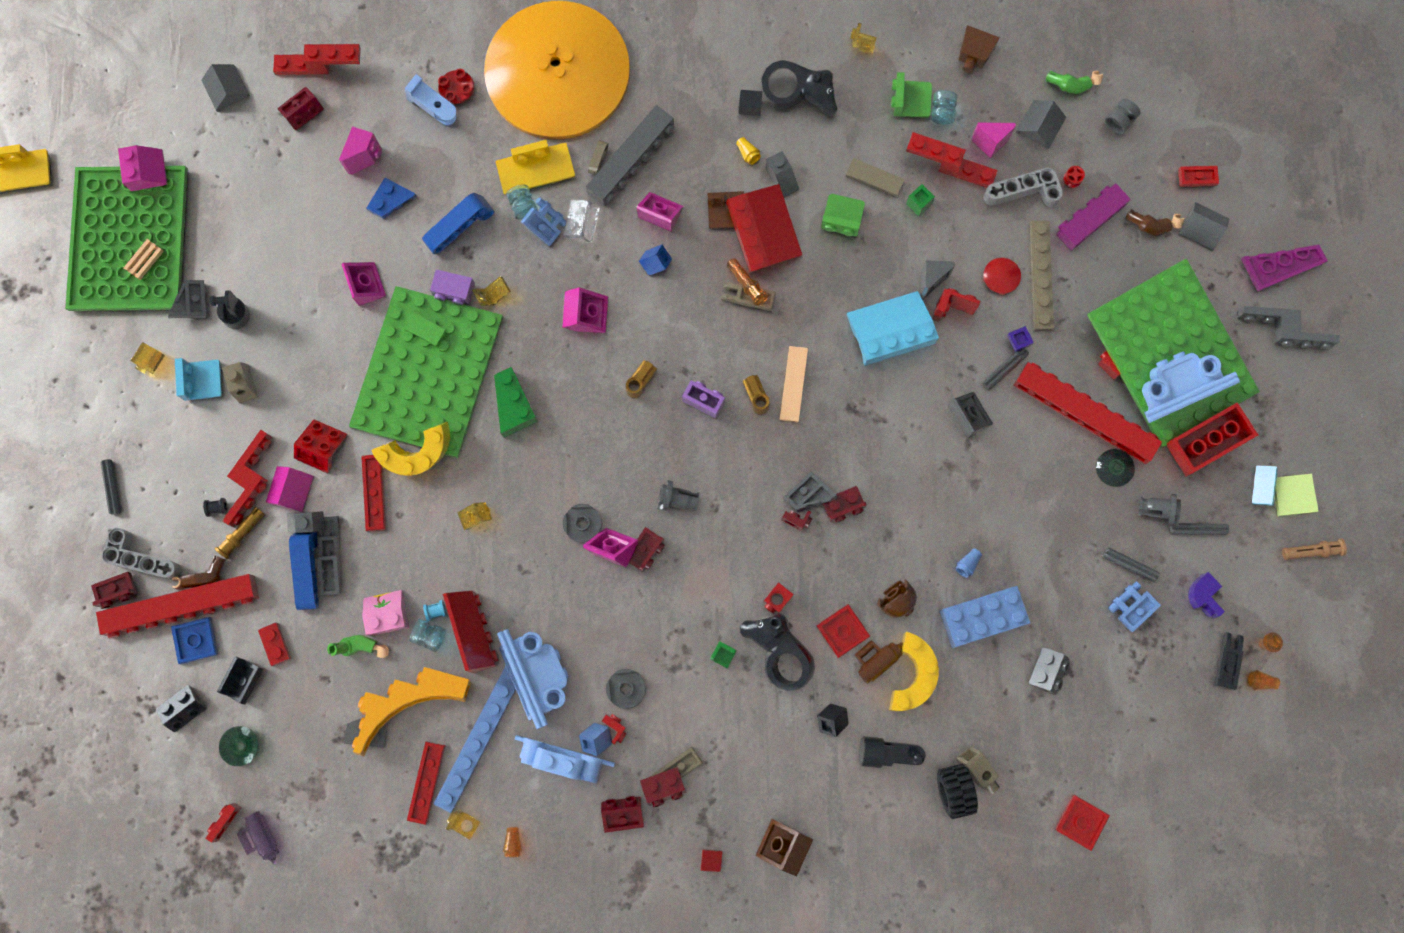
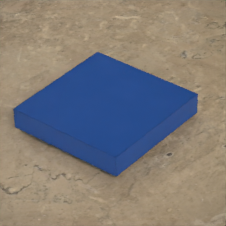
[171,617,218,665]

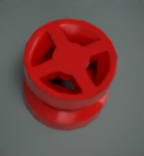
[1063,166,1085,189]

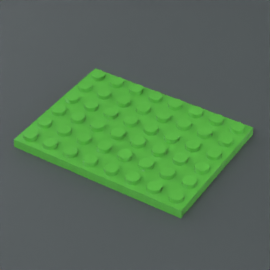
[65,166,188,311]
[1087,258,1260,448]
[349,286,503,458]

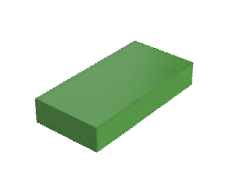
[404,312,447,347]

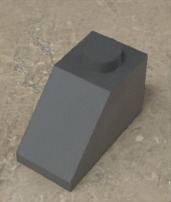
[766,151,799,198]
[287,511,325,533]

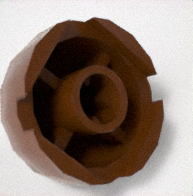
[877,579,917,618]

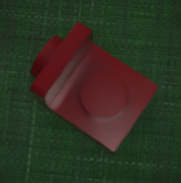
[781,510,813,531]

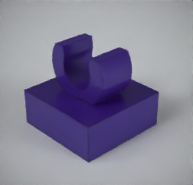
[1007,326,1034,352]

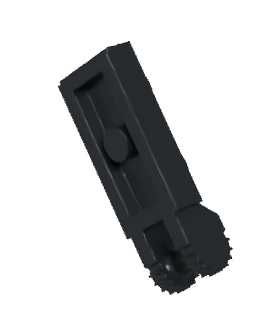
[1215,632,1244,690]

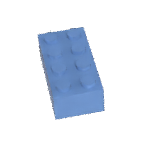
[939,586,1030,648]

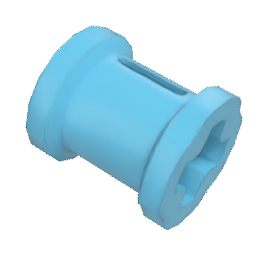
[423,600,447,622]

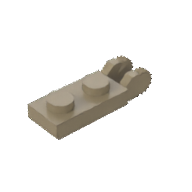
[721,283,776,311]

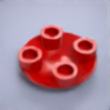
[438,68,474,104]
[983,258,1021,295]

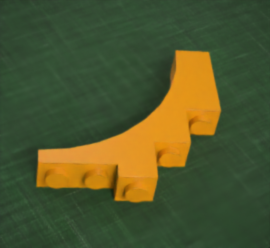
[352,667,471,757]

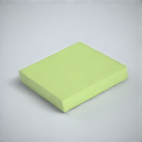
[1275,474,1319,516]

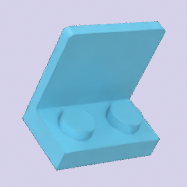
[175,358,222,401]

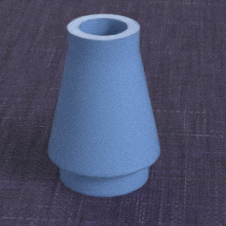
[955,548,982,578]

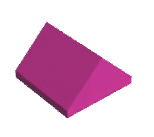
[972,122,1016,158]
[637,192,683,232]
[341,262,386,306]
[266,466,314,512]
[583,528,638,568]

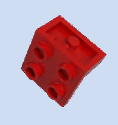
[932,288,981,322]
[294,419,347,473]

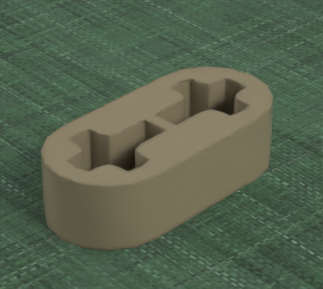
[588,140,609,175]

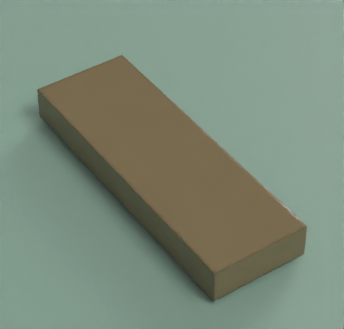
[846,158,904,197]
[650,747,703,778]

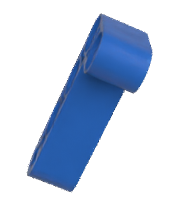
[422,193,494,255]
[289,532,319,610]

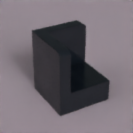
[739,90,762,116]
[817,704,849,737]

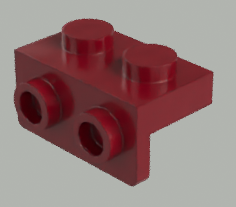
[629,527,665,572]
[91,572,137,609]
[640,767,687,807]

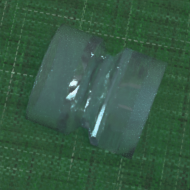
[931,90,957,125]
[506,185,538,220]
[410,619,446,652]

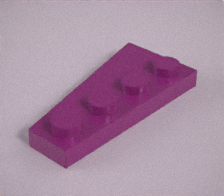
[1241,245,1328,292]

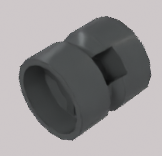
[1105,98,1141,134]

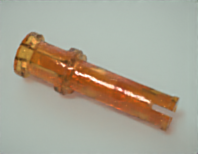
[727,258,768,306]

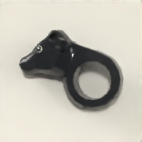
[761,60,838,116]
[740,614,815,691]

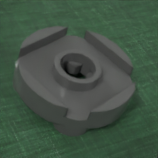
[563,504,602,543]
[606,669,646,709]

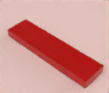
[361,455,386,532]
[407,741,446,825]

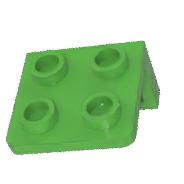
[891,72,932,118]
[821,194,865,237]

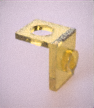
[472,276,511,306]
[445,810,480,840]

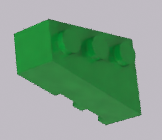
[494,367,538,438]

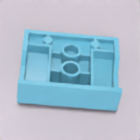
[847,291,939,366]

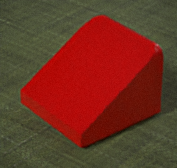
[700,849,722,872]

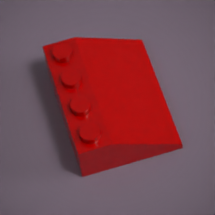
[726,184,802,273]
[443,591,499,673]

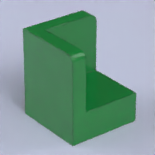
[906,184,935,216]
[710,641,737,669]

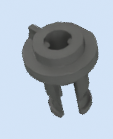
[657,480,700,511]
[1138,494,1181,525]

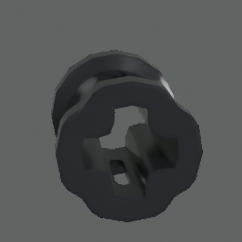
[203,498,228,517]

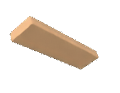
[780,346,808,423]

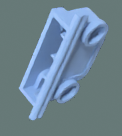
[1142,351,1240,423]
[497,629,568,729]
[515,735,615,784]

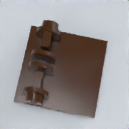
[707,191,744,229]

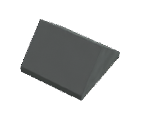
[201,64,250,112]
[1016,100,1066,149]
[1179,202,1229,251]
[921,260,956,300]
[948,392,993,438]

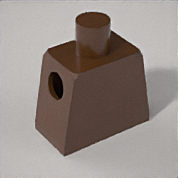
[959,25,1000,73]

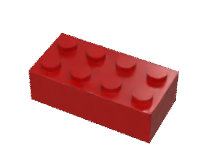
[1166,402,1258,477]

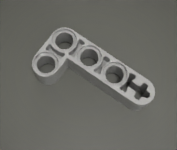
[983,168,1063,207]
[102,528,181,579]

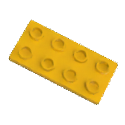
[495,140,575,195]
[0,144,51,192]

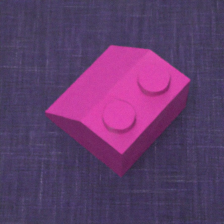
[339,126,382,175]
[118,145,168,191]
[562,287,608,333]

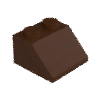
[755,819,814,877]

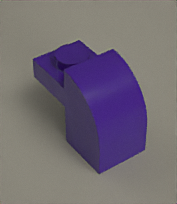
[1188,572,1225,618]

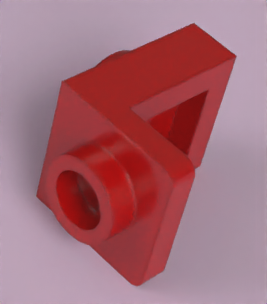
[602,714,627,745]

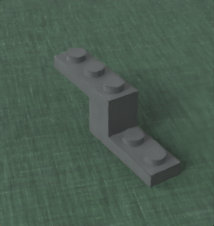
[1237,306,1340,349]

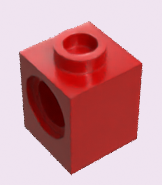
[763,582,794,614]

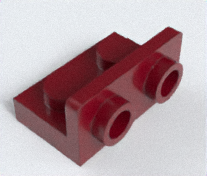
[277,87,324,130]
[822,486,867,523]
[601,796,644,833]

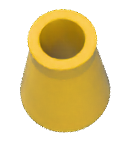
[736,137,761,165]

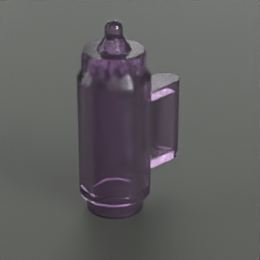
[237,811,279,865]

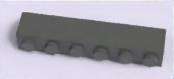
[586,105,674,206]

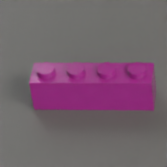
[1056,183,1131,251]

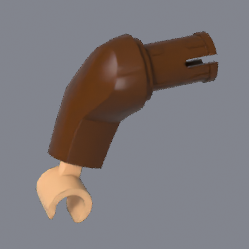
[1126,209,1185,236]
[172,555,226,590]

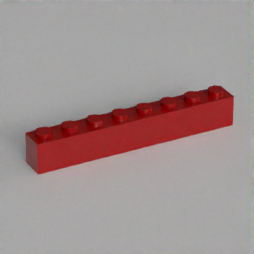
[1013,362,1162,465]
[96,574,259,639]

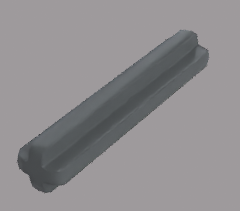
[983,348,1029,390]
[100,459,121,515]
[1170,523,1229,535]
[1103,548,1160,582]

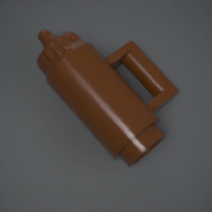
[854,640,903,684]

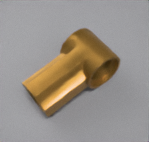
[626,360,657,398]
[742,375,770,415]

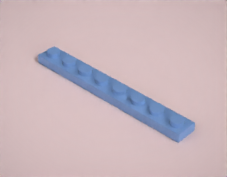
[434,666,516,813]

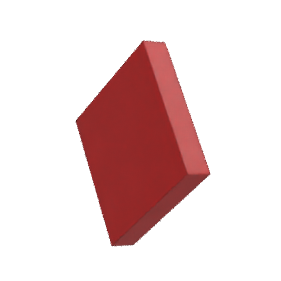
[816,604,870,658]
[1055,795,1110,851]

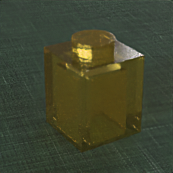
[130,342,165,374]

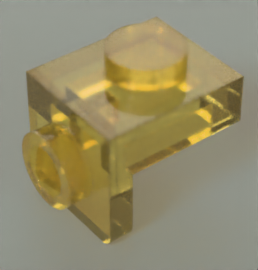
[850,22,877,52]
[457,502,492,530]

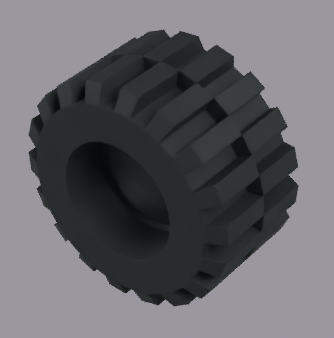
[937,764,978,819]

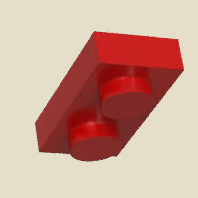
[1178,166,1219,187]
[258,622,291,666]
[205,803,242,843]

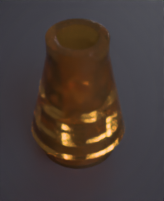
[1259,632,1283,652]
[1247,670,1280,690]
[502,827,522,858]

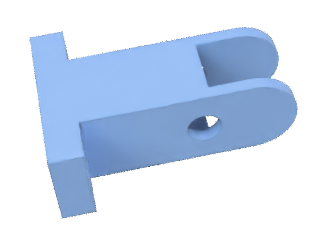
[405,74,456,126]

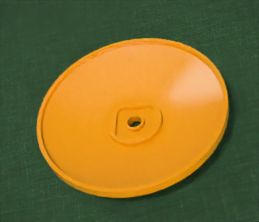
[484,1,630,140]

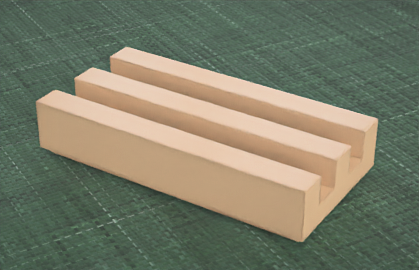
[124,239,164,280]

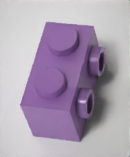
[430,269,475,305]
[682,380,725,419]

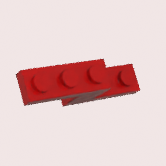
[273,44,361,75]
[906,132,998,188]
[222,430,272,528]

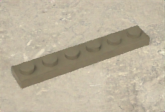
[1029,221,1054,331]

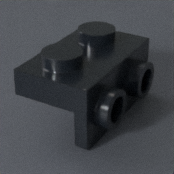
[217,656,263,705]
[156,685,206,732]

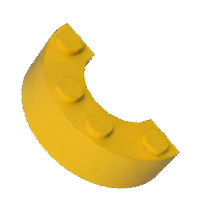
[371,422,450,476]
[889,632,939,711]

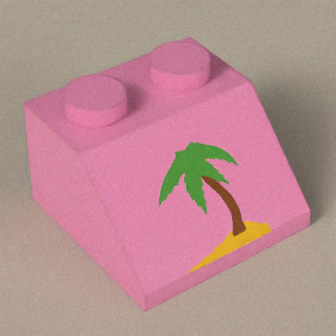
[362,590,409,636]

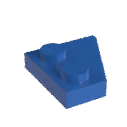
[366,178,417,219]

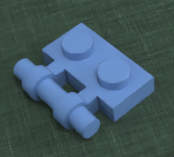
[521,197,567,246]
[1108,581,1161,632]

